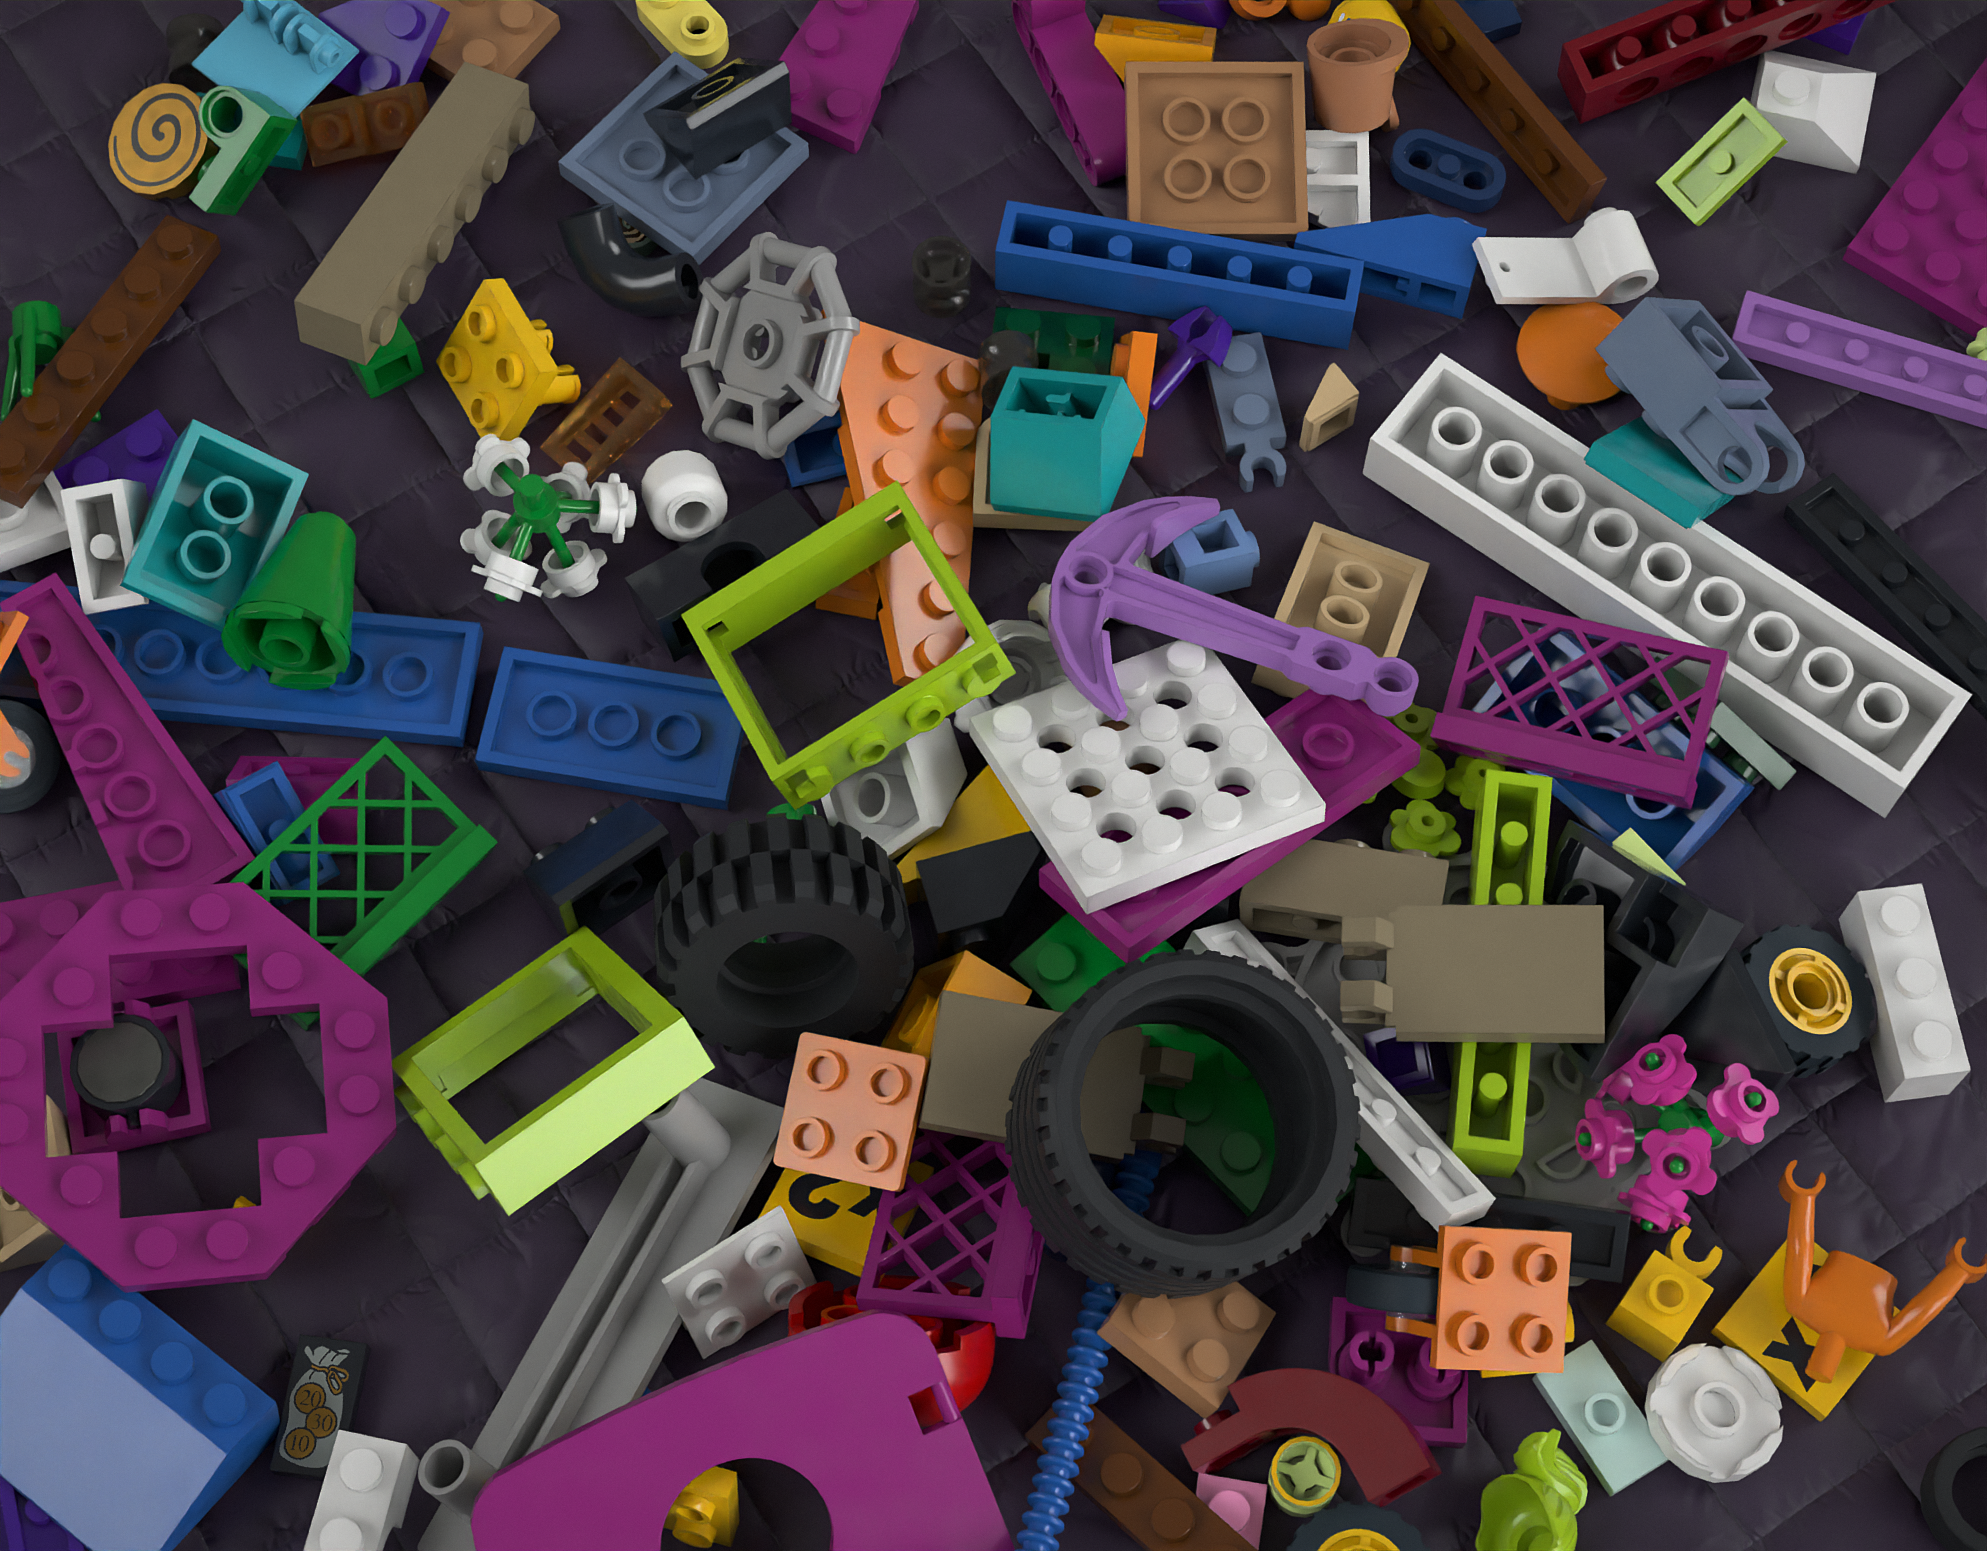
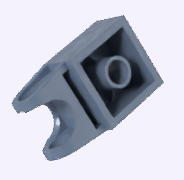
[1595,297,1805,496]

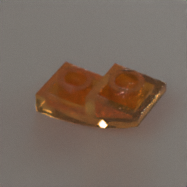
[300,82,430,167]

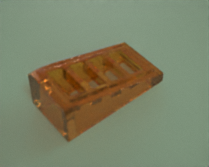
[540,357,673,486]

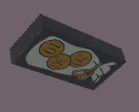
[270,1334,371,1482]

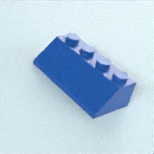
[1471,627,1755,872]

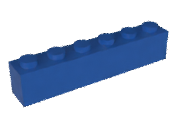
[995,200,1365,350]

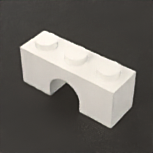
[1839,883,1971,1103]
[304,1430,420,1551]

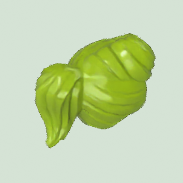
[1475,1428,1588,1551]

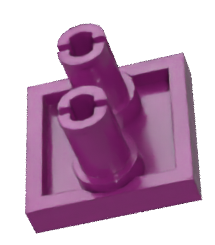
[1328,1297,1468,1449]

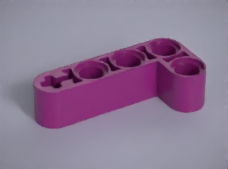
[1012,0,1126,186]

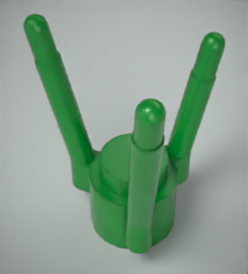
[0,301,101,423]

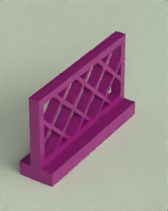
[1430,596,1729,810]
[856,1104,1045,1339]

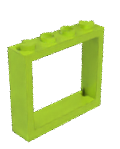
[681,480,1016,810]
[392,925,715,1216]

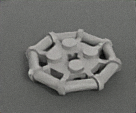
[681,232,860,460]

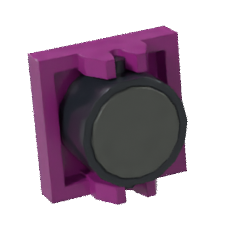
[57,999,212,1155]

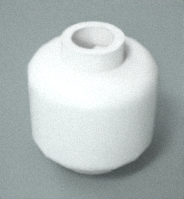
[642,450,727,542]

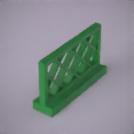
[229,736,498,1032]

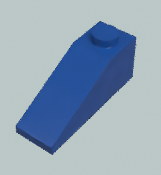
[1294,214,1487,319]

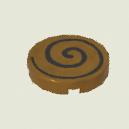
[108,83,218,201]

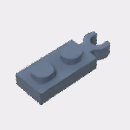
[1203,332,1287,493]

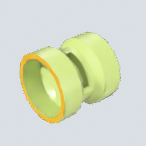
[1267,1436,1341,1518]

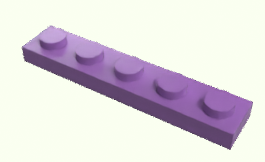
[1731,290,1987,429]

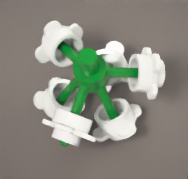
[460,434,637,602]

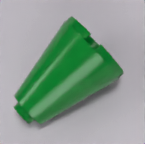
[221,512,356,691]

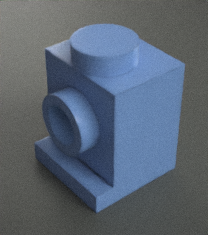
[1158,509,1260,595]

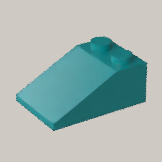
[120,419,309,632]

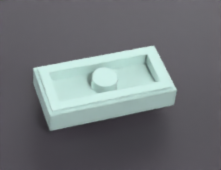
[1532,1339,1669,1497]

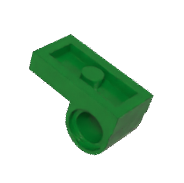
[189,86,298,216]

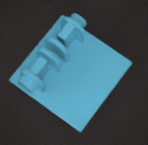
[192,0,359,118]

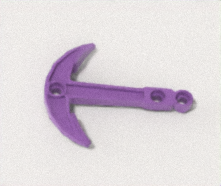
[1048,496,1419,722]

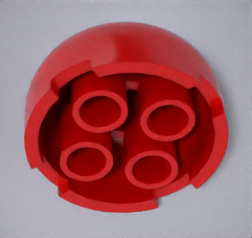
[788,1275,996,1428]

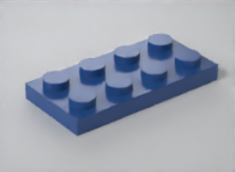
[475,646,752,810]

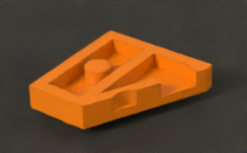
[1110,331,1158,459]

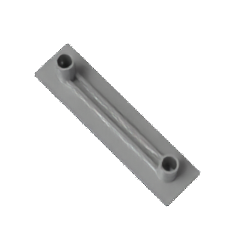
[418,1078,784,1551]

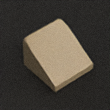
[1299,363,1359,452]

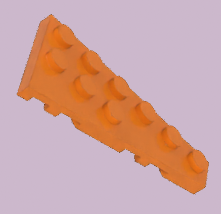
[821,310,986,687]

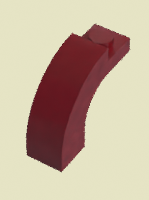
[1180,1368,1442,1507]

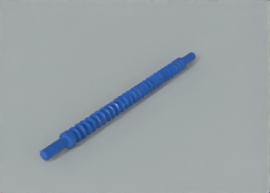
[1015,1108,1162,1551]

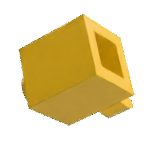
[1605,1226,1722,1363]

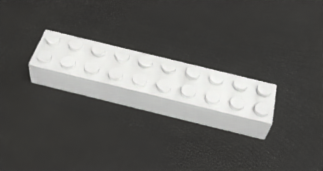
[1362,353,1972,818]

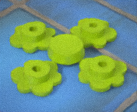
[1363,702,1505,859]

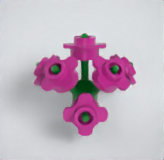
[1575,1034,1779,1233]

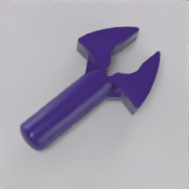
[1149,306,1233,410]

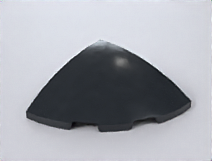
[1543,820,1745,1083]

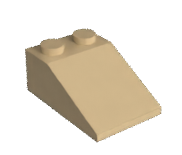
[1251,521,1430,704]

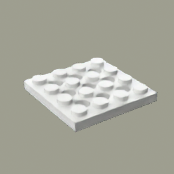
[969,639,1326,914]

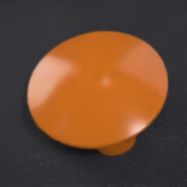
[1516,302,1623,410]

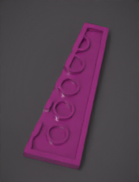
[778,0,919,155]
[0,573,255,891]

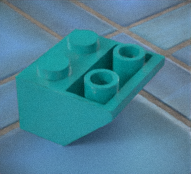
[990,366,1146,522]

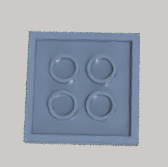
[558,51,809,265]

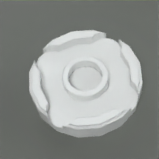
[1645,1343,1783,1483]

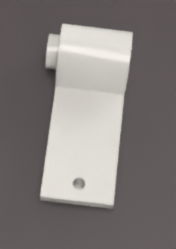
[1472,207,1659,304]

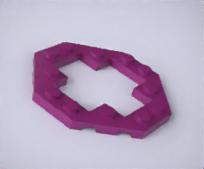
[0,882,397,1293]

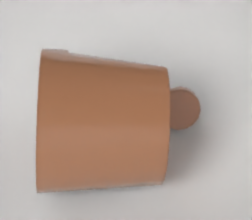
[1306,18,1409,133]

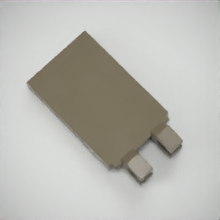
[1340,905,1605,1043]
[918,990,1196,1165]

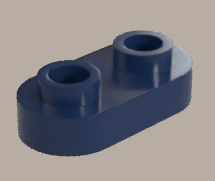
[1390,129,1506,213]

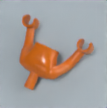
[1778,1160,1987,1384]

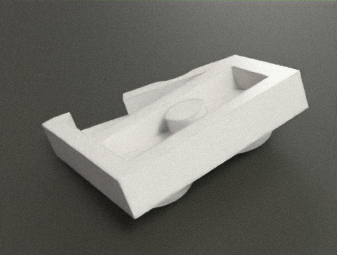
[1306,130,1370,229]

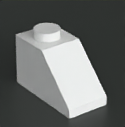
[61,479,149,615]

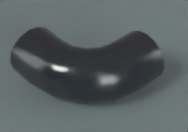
[557,203,703,317]

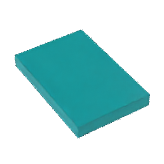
[1583,415,1744,529]

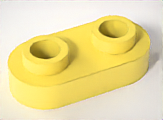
[635,0,729,69]

